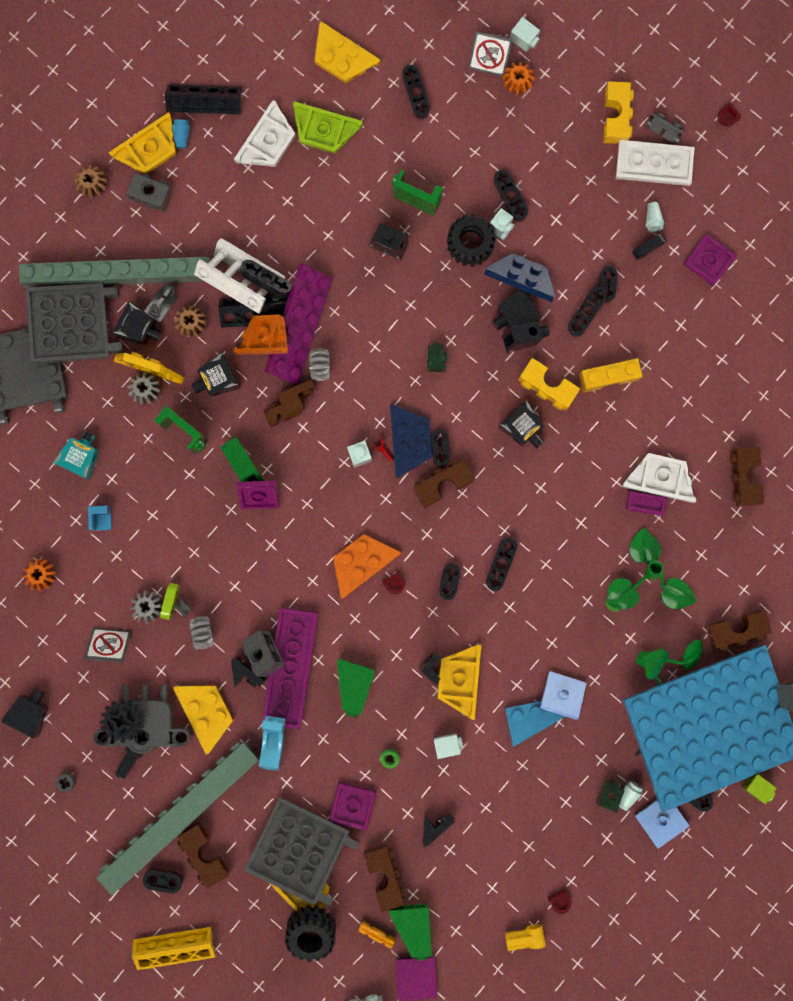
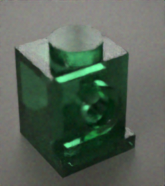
[427,343,447,373]
[596,780,625,813]

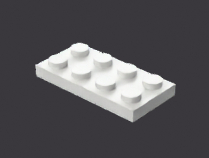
[615,140,694,186]

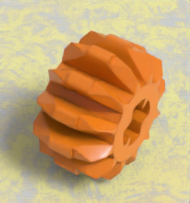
[503,61,535,96]
[22,558,56,591]

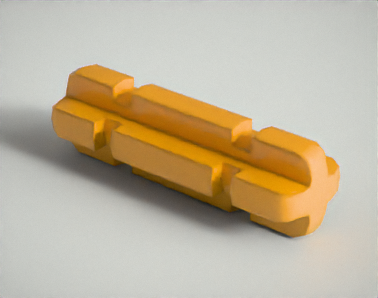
[358,921,396,948]

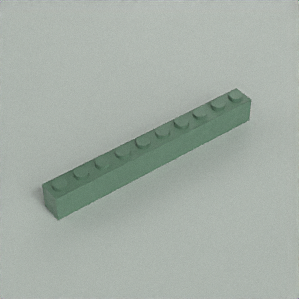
[19,257,211,288]
[96,741,260,896]

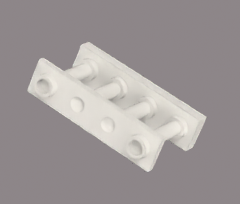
[194,238,285,314]

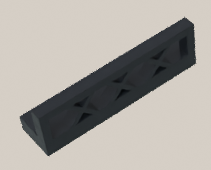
[164,84,242,115]
[218,295,289,328]
[419,651,441,685]

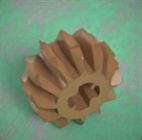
[74,165,107,198]
[174,305,207,338]

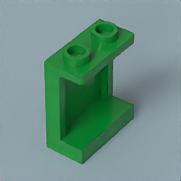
[392,169,443,216]
[153,406,207,454]

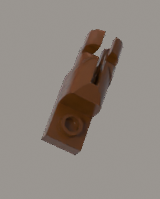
[263,379,316,427]

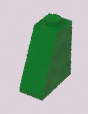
[220,437,265,482]
[337,658,375,718]
[389,904,432,960]

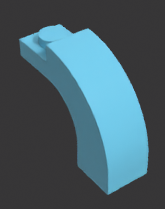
[259,716,285,771]

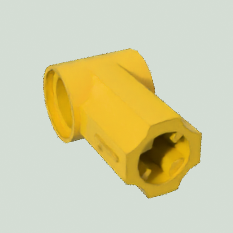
[505,924,546,951]

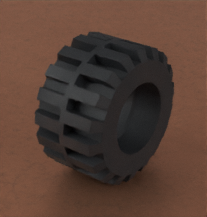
[447,214,495,267]
[285,905,336,962]

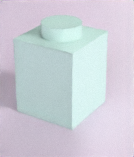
[510,17,540,52]
[347,441,372,467]
[433,733,463,759]

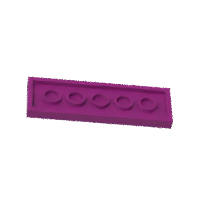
[264,263,332,385]
[262,608,318,729]

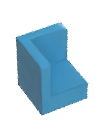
[88,506,112,531]

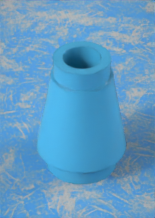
[172,120,191,149]

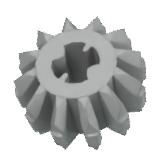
[310,348,330,381]
[127,372,161,405]
[129,591,163,624]
[190,616,214,649]

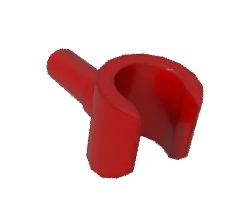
[372,438,394,463]

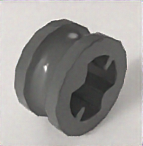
[174,598,193,617]
[56,773,76,792]

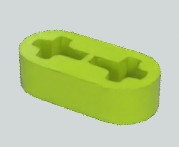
[160,583,180,620]

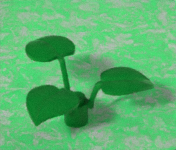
[607,528,696,610]
[636,639,703,687]

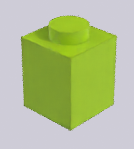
[741,774,777,804]

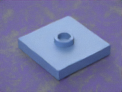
[540,671,586,720]
[634,799,689,849]

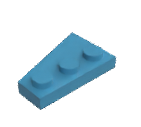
[505,701,566,747]

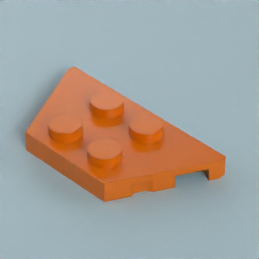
[233,315,288,355]
[333,534,401,599]

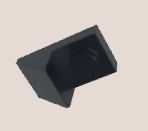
[231,657,266,688]
[422,813,455,848]

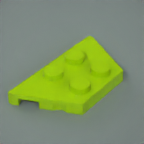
[293,101,363,154]

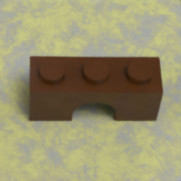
[730,446,764,507]
[413,459,475,508]
[705,610,772,651]
[177,822,230,889]
[364,844,407,912]

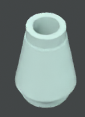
[646,202,665,232]
[617,780,643,811]

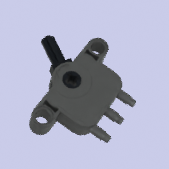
[94,684,193,779]

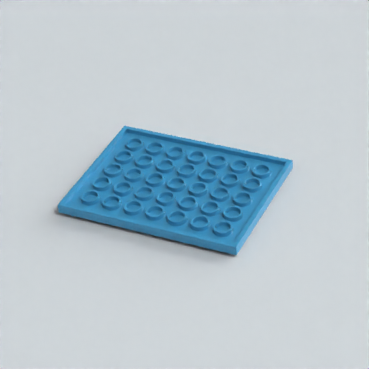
[622,645,793,812]

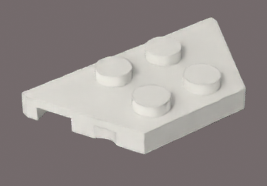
[234,100,296,167]
[622,453,696,503]

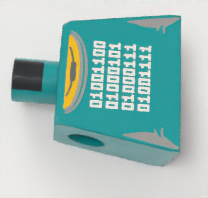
[53,431,99,480]

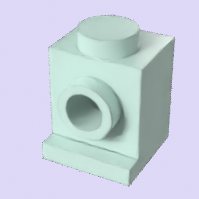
[489,208,515,240]

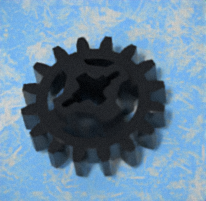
[100,699,144,743]

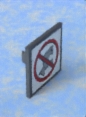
[468,31,513,76]
[84,628,132,663]

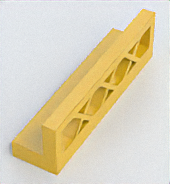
[132,927,215,970]

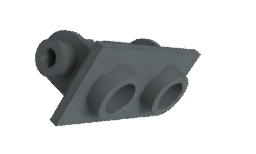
[645,112,684,143]
[144,284,178,322]

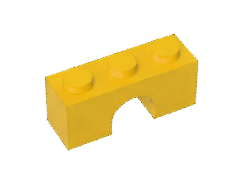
[603,81,634,144]
[518,358,580,411]
[579,358,642,393]

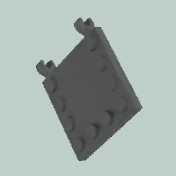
[25,283,123,364]
[0,329,68,425]
[244,797,359,906]

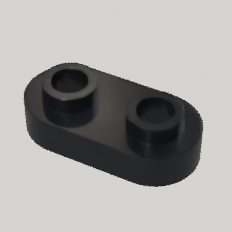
[143,869,183,894]

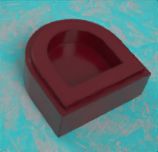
[717,103,741,127]
[382,572,405,594]
[548,889,571,914]

